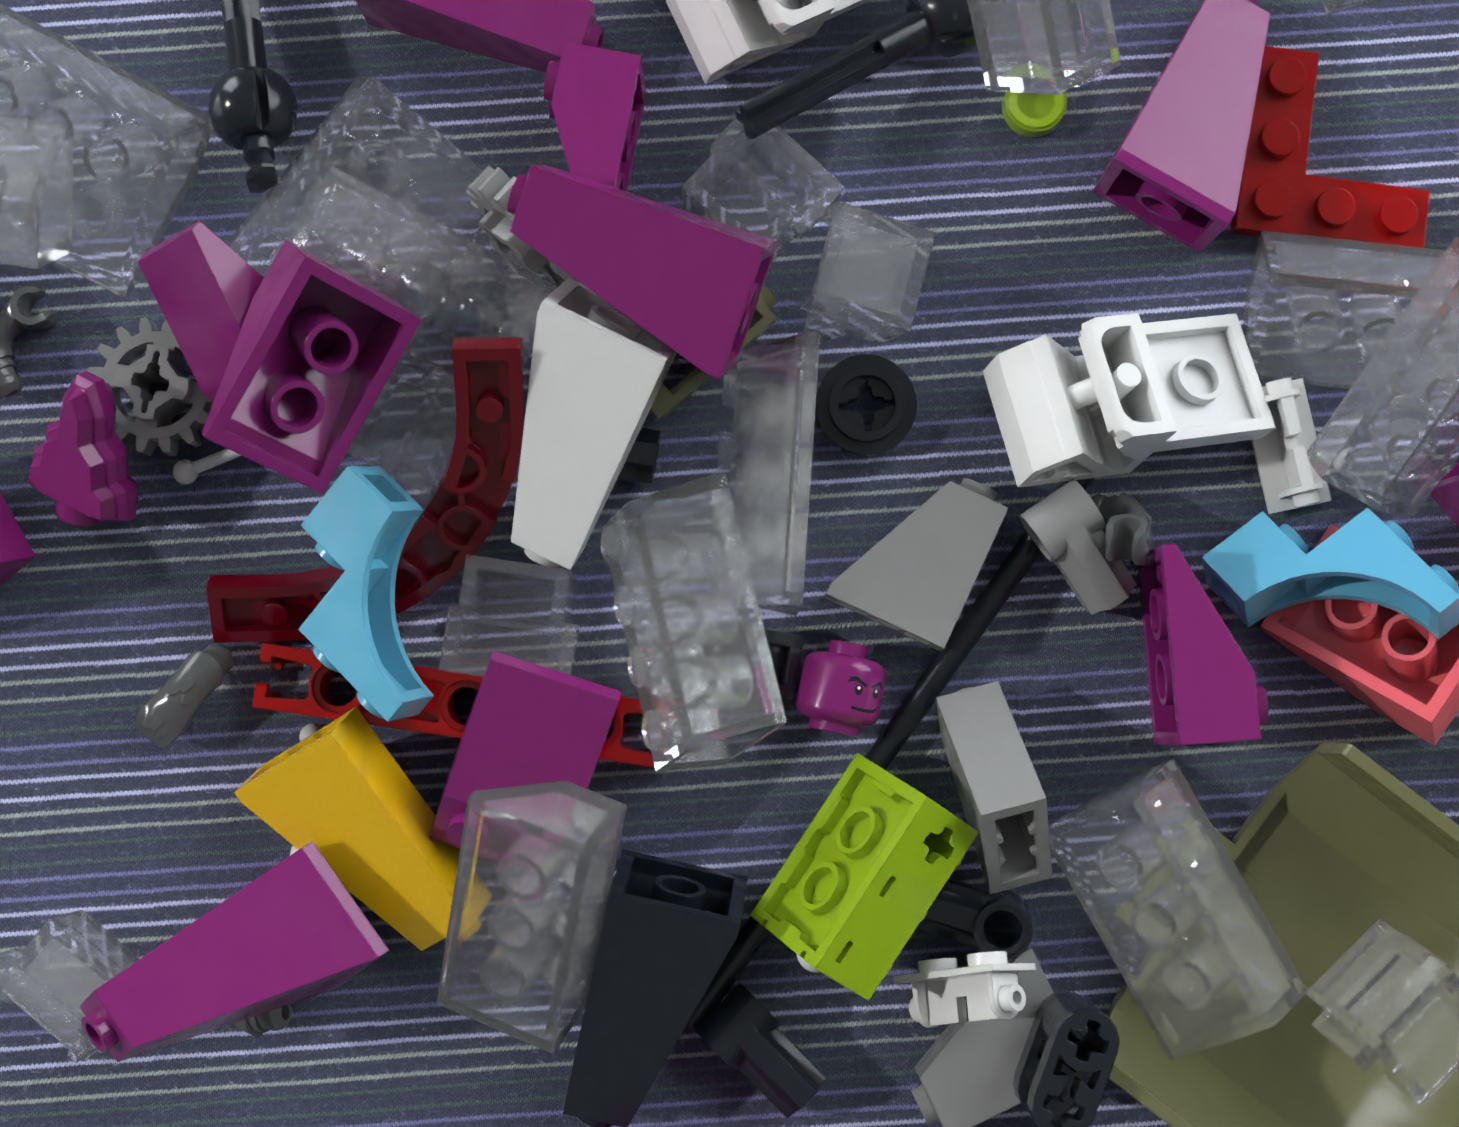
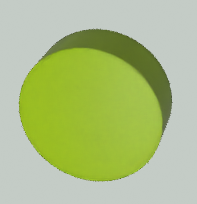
[1002,70,1067,138]

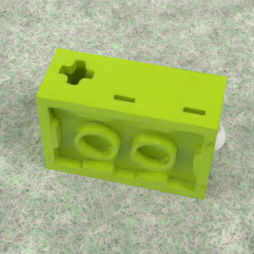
[750,753,979,1001]

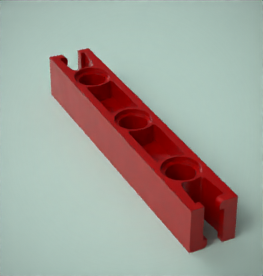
[252,643,681,770]

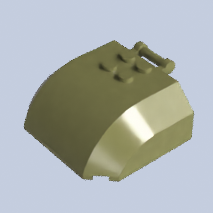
[1107,742,1459,1127]

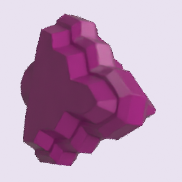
[28,371,138,526]

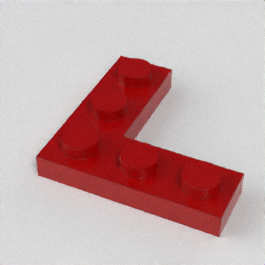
[1230,46,1430,257]

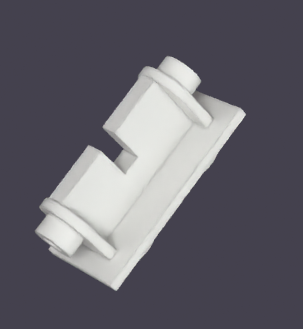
[1251,377,1332,515]
[893,951,1036,1028]

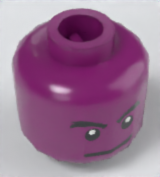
[796,640,886,737]

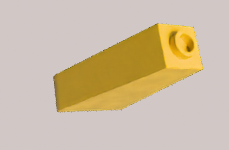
[234,707,492,951]

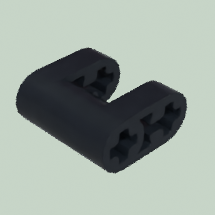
[1013,991,1120,1127]

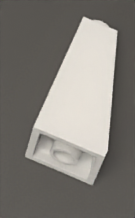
[511,278,677,570]

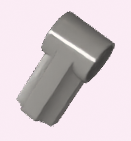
[1019,479,1137,615]

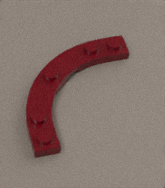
[206,337,525,643]

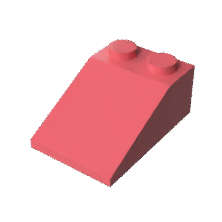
[1260,525,1459,746]

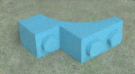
[298,466,434,722]
[1202,507,1459,640]

